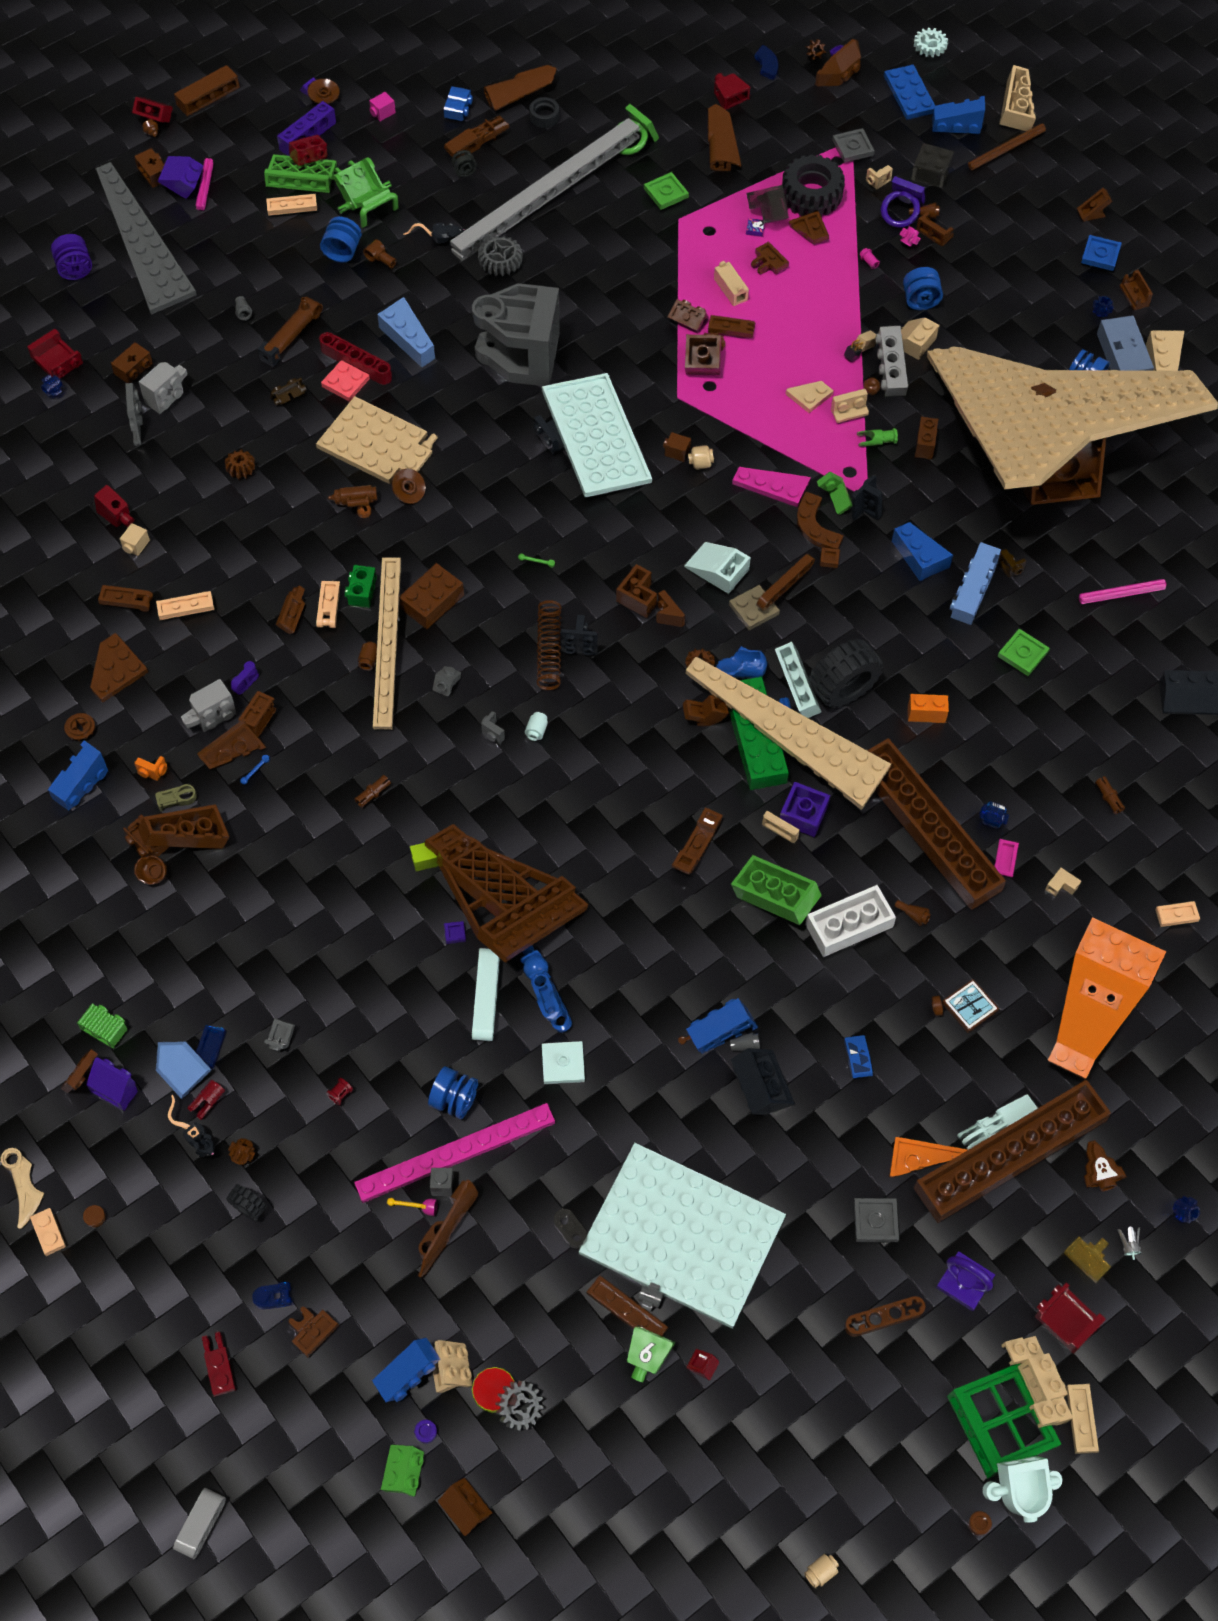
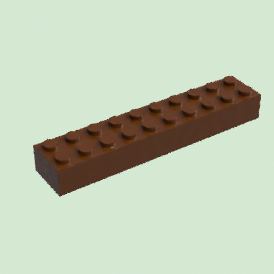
[867,738,1006,910]
[914,1079,1111,1223]

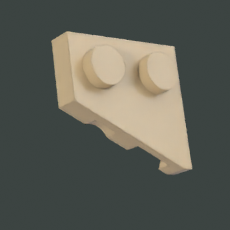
[786,381,834,413]

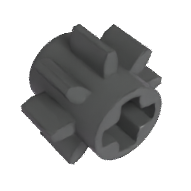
[638,1282,664,1311]

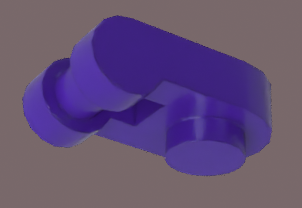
[231,661,259,694]

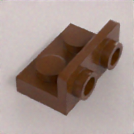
[668,299,709,332]

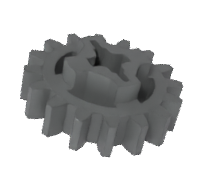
[495,1380,543,1431]

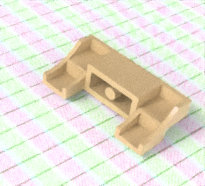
[1001,1336,1073,1428]

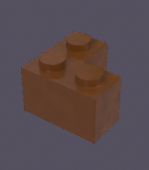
[616,564,657,618]

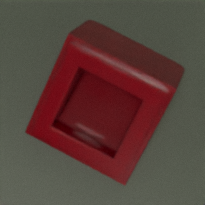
[686,1349,719,1380]

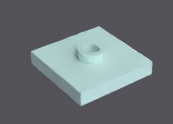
[542,1041,585,1084]

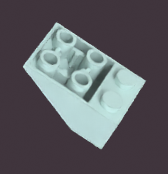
[684,542,751,594]

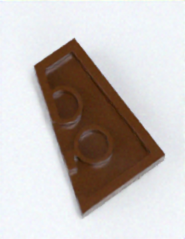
[197,720,266,769]

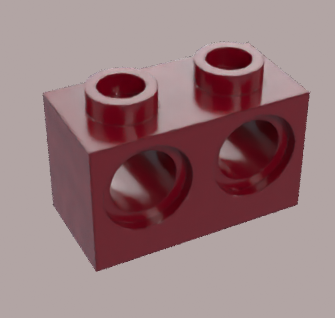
[289,134,327,166]

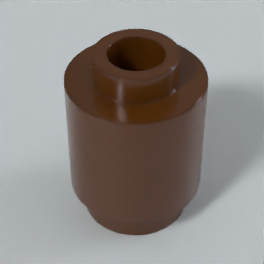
[357,642,377,671]

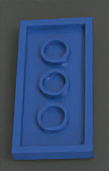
[884,65,935,120]

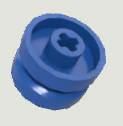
[903,267,943,310]

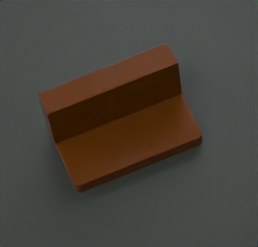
[438,1478,492,1536]

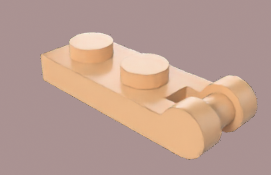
[316,581,340,628]

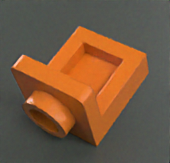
[134,756,167,781]

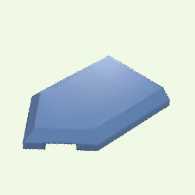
[156,1042,212,1099]

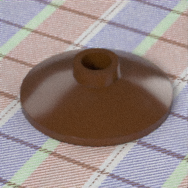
[308,79,340,104]
[392,468,426,504]

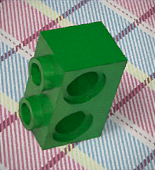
[345,565,377,608]

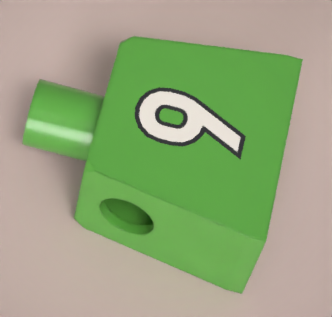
[627,1326,675,1382]

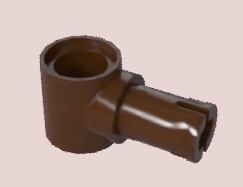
[363,239,396,268]

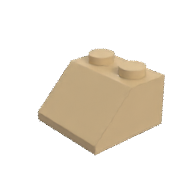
[901,317,939,360]

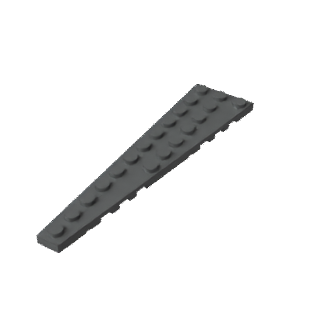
[96,162,197,315]

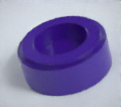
[414,1420,437,1444]

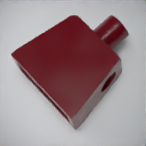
[714,73,750,110]
[94,485,134,527]

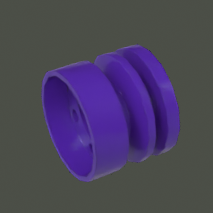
[51,234,92,280]

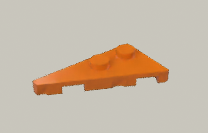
[889,1137,967,1178]

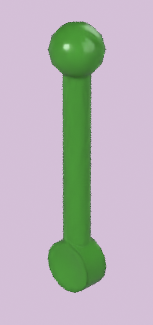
[518,554,555,568]

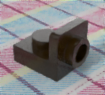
[997,549,1027,578]

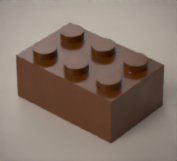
[399,563,464,629]

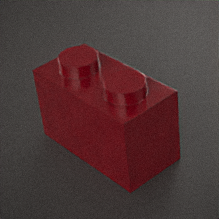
[132,97,172,123]

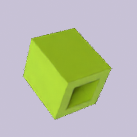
[410,843,438,872]

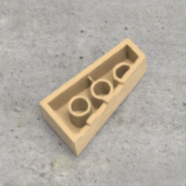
[1000,65,1036,131]
[1146,331,1184,371]

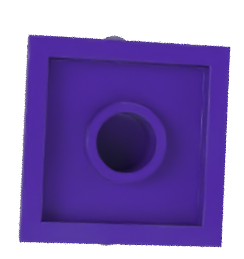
[881,176,925,228]
[936,1251,995,1312]

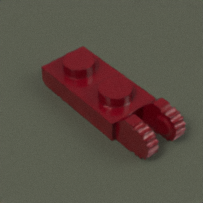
[202,1331,236,1397]

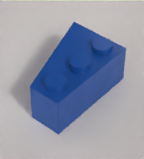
[932,96,985,134]
[892,522,953,581]
[48,741,108,811]
[686,998,758,1054]

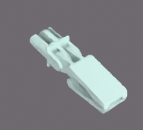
[957,1094,1038,1150]

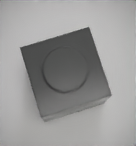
[430,1168,453,1196]

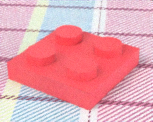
[321,360,370,402]

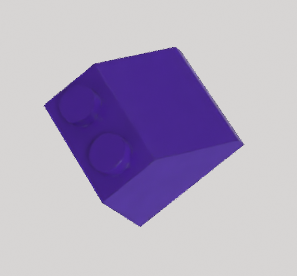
[157,156,204,199]

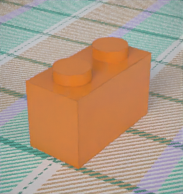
[908,694,949,723]

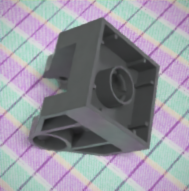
[472,283,560,386]

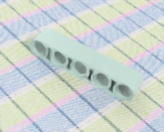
[472,948,500,1041]

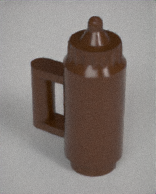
[328,485,377,507]

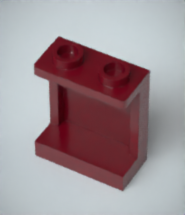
[27,329,83,381]
[1035,1282,1106,1354]

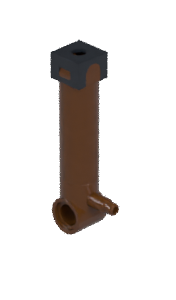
[258,297,323,367]

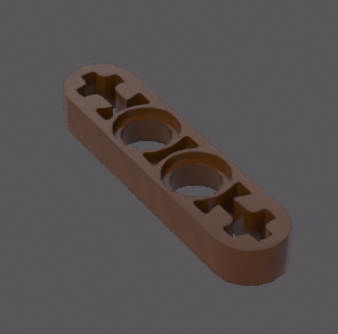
[845,1296,926,1337]

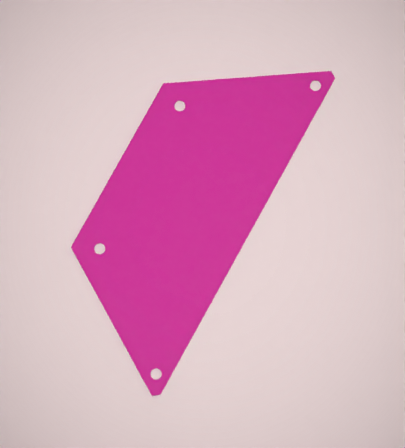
[677,147,867,492]

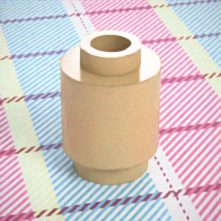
[804,1554,839,1588]

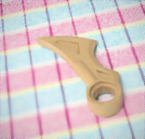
[1,1148,44,1229]

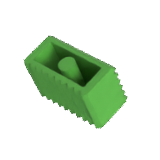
[77,1004,127,1048]

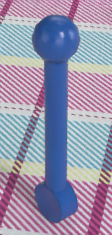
[240,755,270,784]

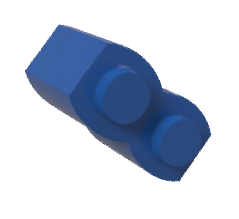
[444,86,473,121]

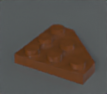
[90,633,148,703]

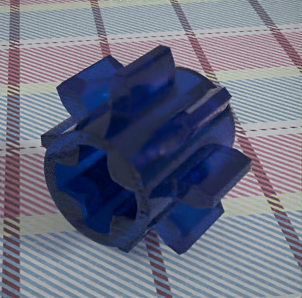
[1092,296,1114,317]
[41,375,63,397]
[1173,1196,1200,1224]

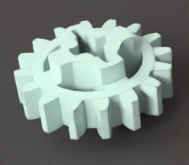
[914,28,948,57]

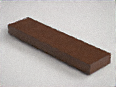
[587,1275,668,1336]

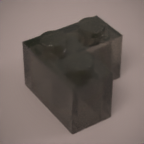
[746,185,789,224]

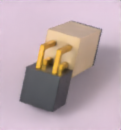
[844,330,877,362]

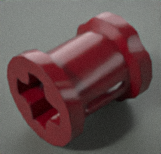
[326,1078,353,1105]

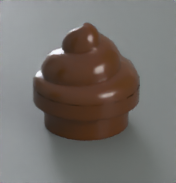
[142,119,158,137]
[863,378,881,395]

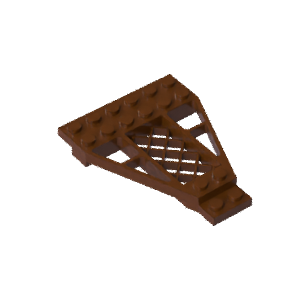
[425,824,588,962]

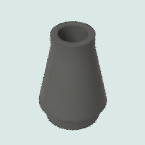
[235,296,252,320]
[730,1032,760,1052]

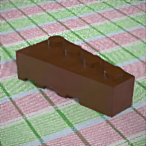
[138,804,229,849]

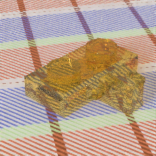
[1064,1237,1111,1283]

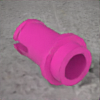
[860,248,880,269]

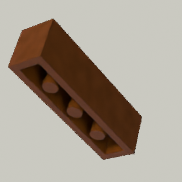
[174,65,240,116]

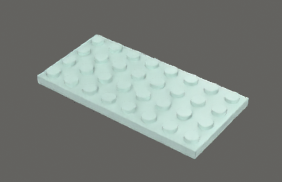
[542,373,652,497]

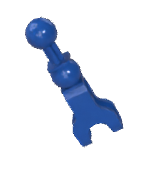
[520,945,572,1032]

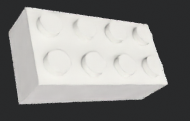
[805,885,896,957]

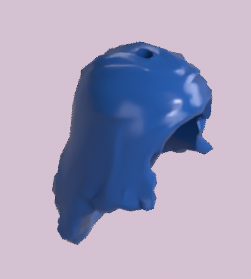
[716,646,767,679]

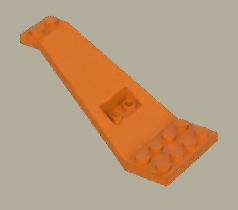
[1048,917,1166,1079]

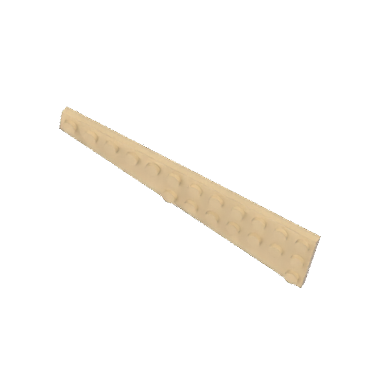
[686,657,891,810]

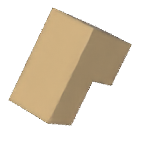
[1045,868,1081,897]

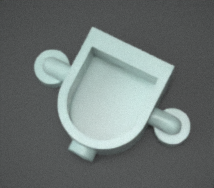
[983,1456,1062,1522]

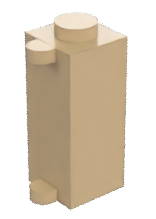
[714,261,749,306]

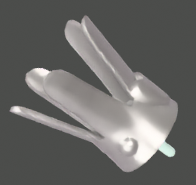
[1118,1226,1141,1260]

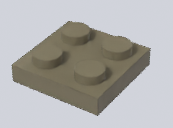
[729,585,780,630]

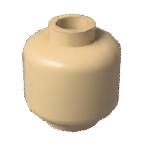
[688,445,714,470]

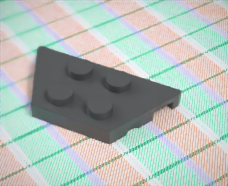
[126,383,143,446]

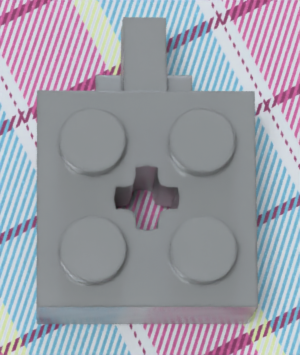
[139,362,188,414]
[181,679,237,732]

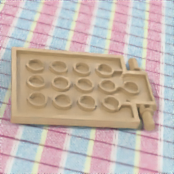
[316,396,438,484]

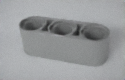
[173,1488,226,1559]

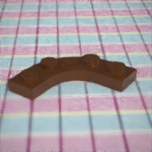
[797,492,844,549]

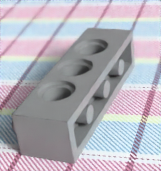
[876,326,908,397]

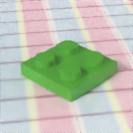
[644,172,689,210]
[998,629,1050,676]

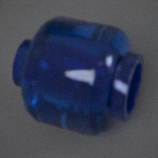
[979,801,1009,829]

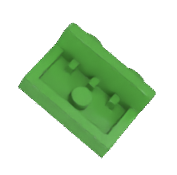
[381,1445,424,1496]

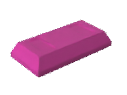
[994,839,1019,877]

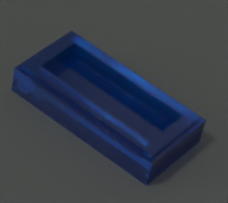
[196,1025,226,1068]

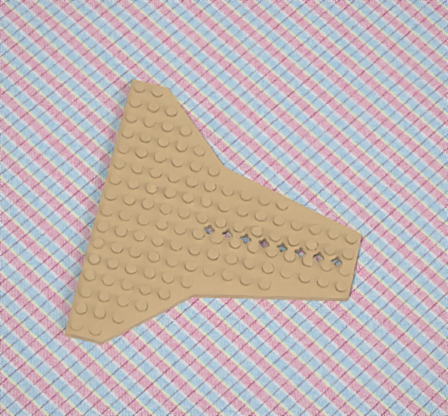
[927,347,1218,489]

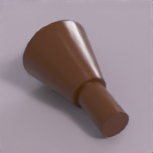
[909,203,940,219]
[895,900,931,926]

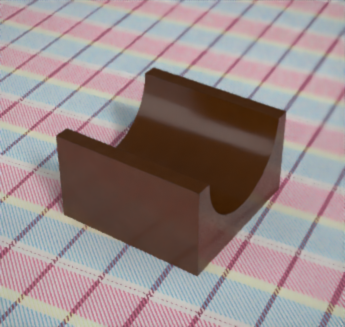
[1021,438,1106,505]

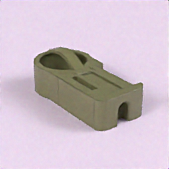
[155,784,197,811]

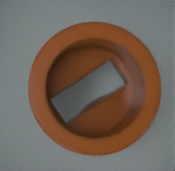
[357,505,371,518]

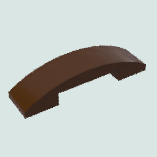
[672,807,723,875]

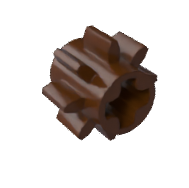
[806,39,826,60]
[228,1138,255,1165]

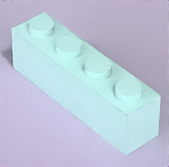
[775,642,821,718]

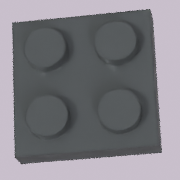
[832,128,875,163]
[854,1198,899,1242]

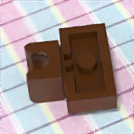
[288,1306,339,1358]

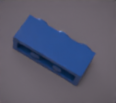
[372,1338,440,1402]

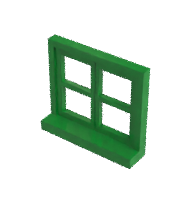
[947,1363,1061,1478]

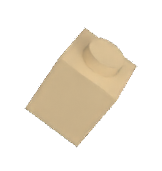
[120,523,150,556]

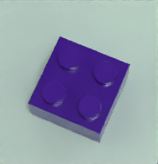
[780,782,830,837]

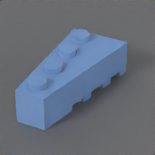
[378,297,435,367]
[950,542,1001,625]

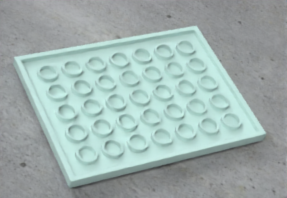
[579,1143,786,1329]

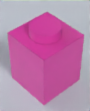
[369,92,396,121]

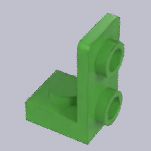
[817,472,852,515]

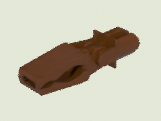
[444,115,509,158]

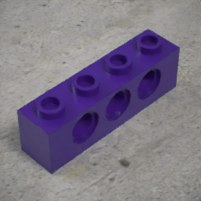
[277,101,336,156]

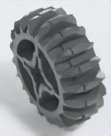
[478,236,523,277]

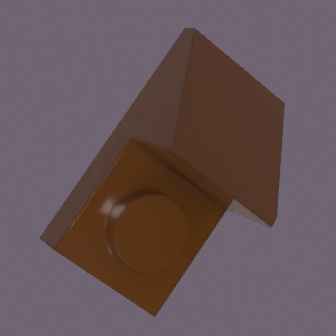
[1077,188,1112,221]
[656,590,685,627]

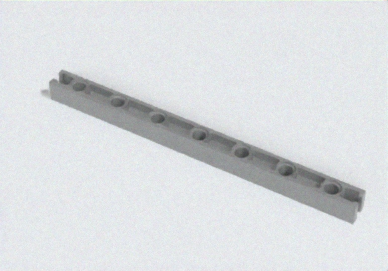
[450,118,640,261]

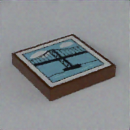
[942,979,999,1033]

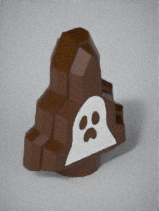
[1084,1140,1126,1192]

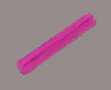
[196,158,214,211]

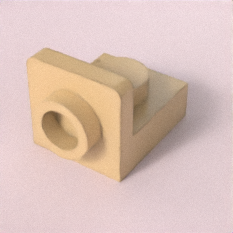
[866,165,893,189]

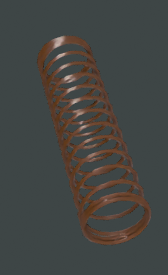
[537,600,561,690]

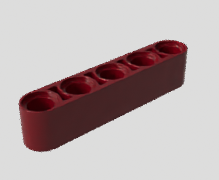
[319,332,392,385]

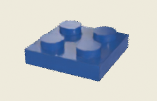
[1081,235,1121,271]

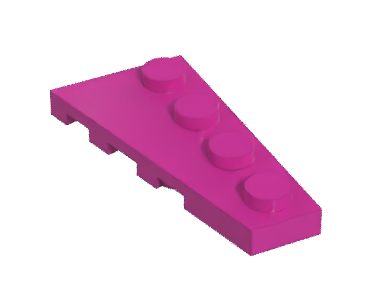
[732,467,811,507]

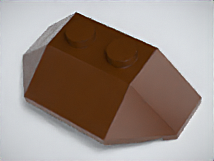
[815,39,861,86]

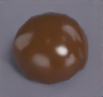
[134,855,167,885]

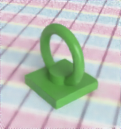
[617,104,659,155]

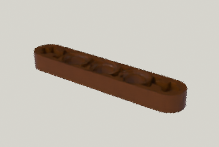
[756,554,815,611]

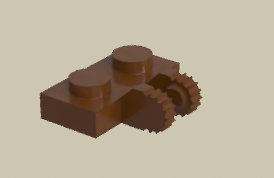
[751,241,789,274]

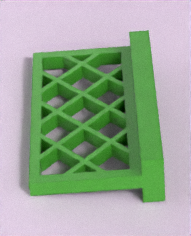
[264,154,337,193]

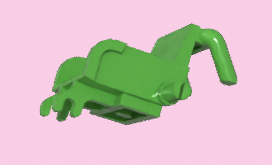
[331,157,399,228]

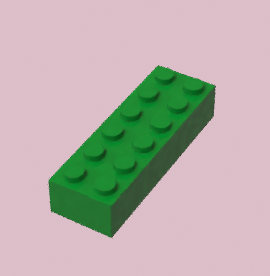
[727,677,789,790]

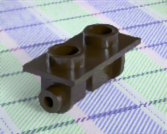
[270,378,307,406]

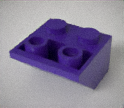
[86,1057,138,1111]

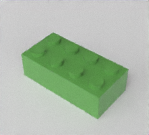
[731,855,821,925]

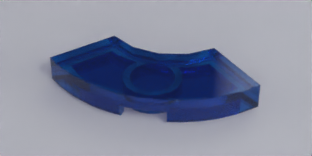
[755,45,778,80]

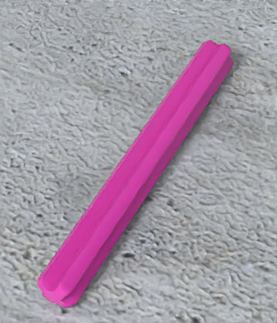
[1079,579,1166,604]

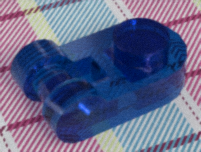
[252,1282,292,1310]

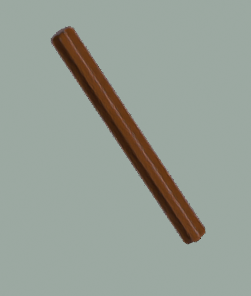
[968,123,1046,170]

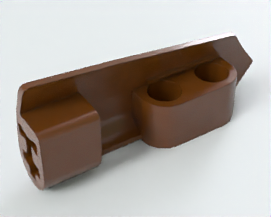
[484,65,557,111]
[708,104,741,171]
[418,1179,478,1278]

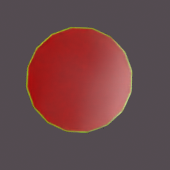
[472,1367,515,1413]

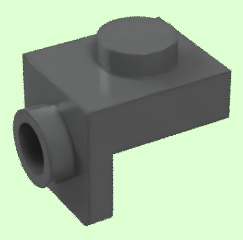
[433,666,461,696]
[481,711,505,744]
[264,1018,295,1051]

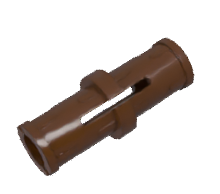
[354,775,391,808]
[1095,776,1125,814]

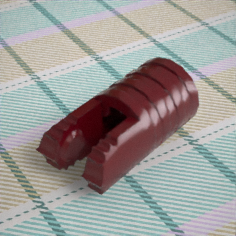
[188,1080,225,1120]

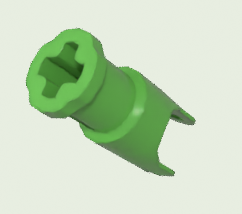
[857,428,898,447]

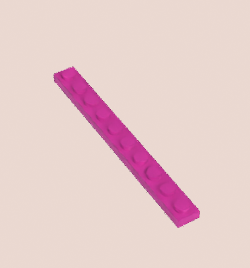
[354,1103,555,1203]

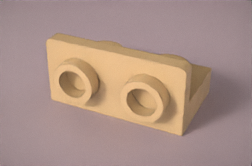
[831,389,869,423]

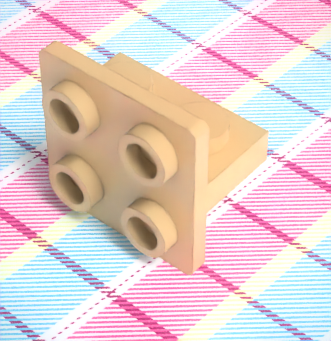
[433,1340,472,1393]

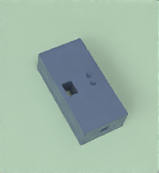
[1097,316,1154,371]

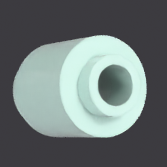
[525,712,548,741]

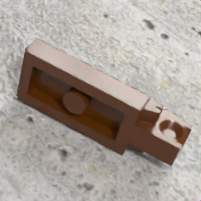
[276,585,305,634]

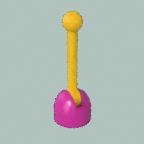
[387,1198,438,1216]

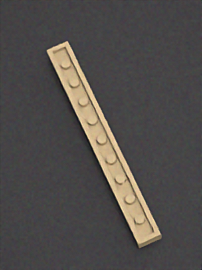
[373,558,401,729]

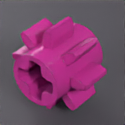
[899,226,921,247]

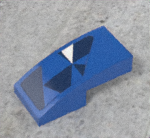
[844,1035,873,1078]

